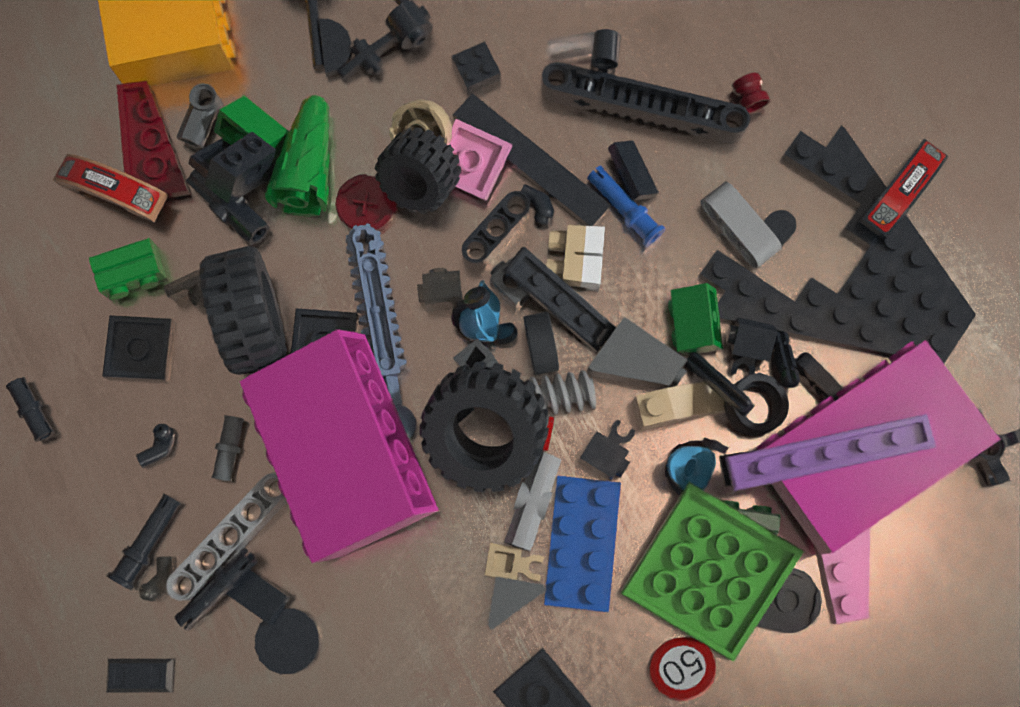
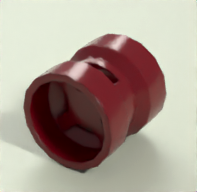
[731,72,771,113]

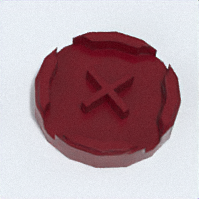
[335,174,396,231]

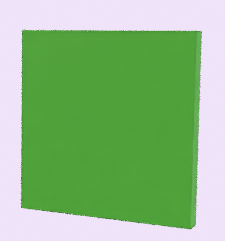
[621,481,804,662]

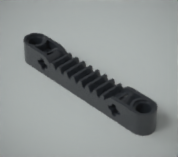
[541,62,750,144]

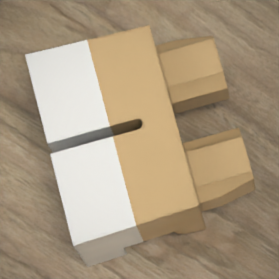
[547,225,605,292]

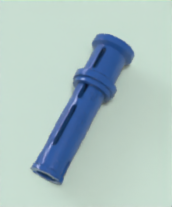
[587,165,666,247]

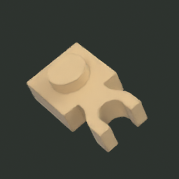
[485,543,544,581]

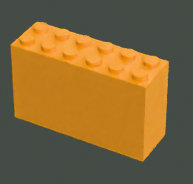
[98,0,236,86]

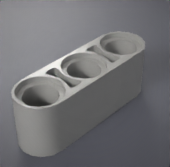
[700,181,782,268]

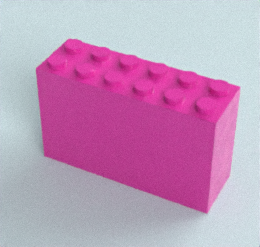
[239,330,439,563]
[756,340,1000,555]

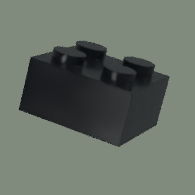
[451,41,501,95]

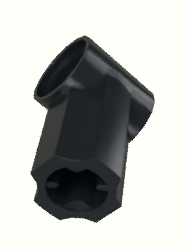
[590,29,621,75]

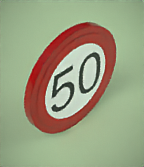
[650,637,716,701]

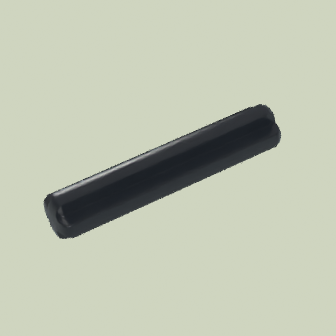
[685,352,755,416]

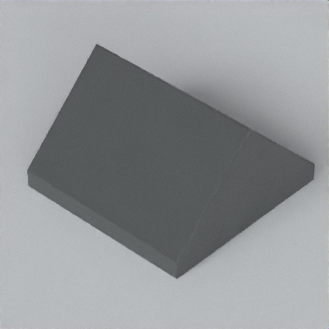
[488,576,546,630]

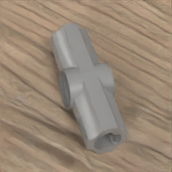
[504,452,562,552]

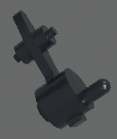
[338,0,433,80]

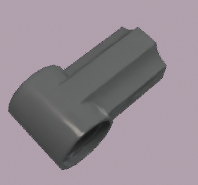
[176,83,223,148]

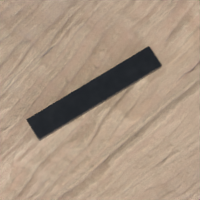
[453,93,611,226]

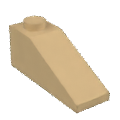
[632,382,725,432]

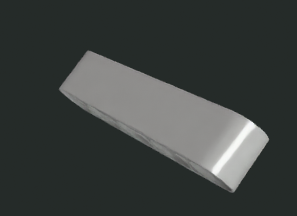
[166,473,287,601]

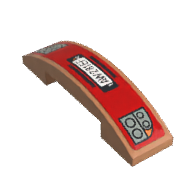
[53,154,168,222]

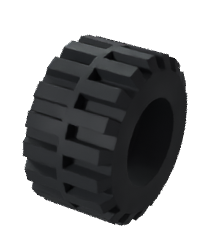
[375,127,461,214]

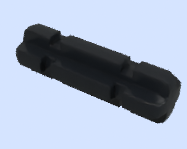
[773,330,800,389]

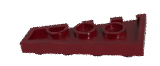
[116,81,191,198]

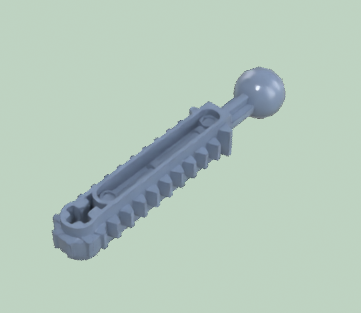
[345,224,416,439]

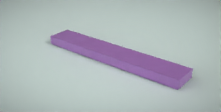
[726,414,936,491]

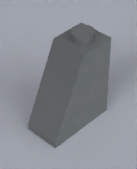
[586,317,687,390]

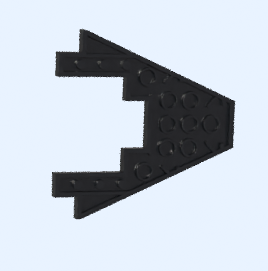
[698,125,976,364]

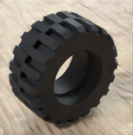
[199,246,287,375]
[419,362,549,493]

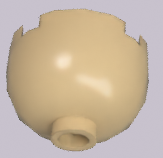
[389,100,452,145]

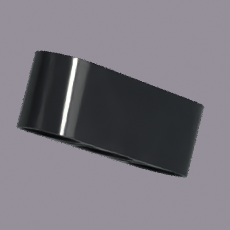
[461,191,530,271]

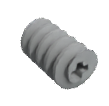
[529,370,596,414]

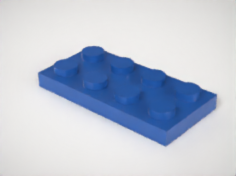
[544,476,621,612]

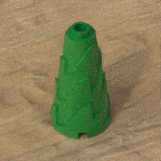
[265,95,330,216]

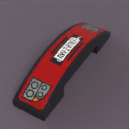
[860,138,949,240]

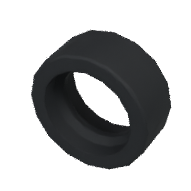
[523,312,559,375]
[724,373,789,436]

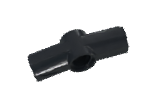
[186,169,270,245]

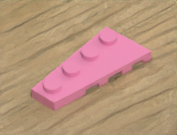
[817,528,870,624]

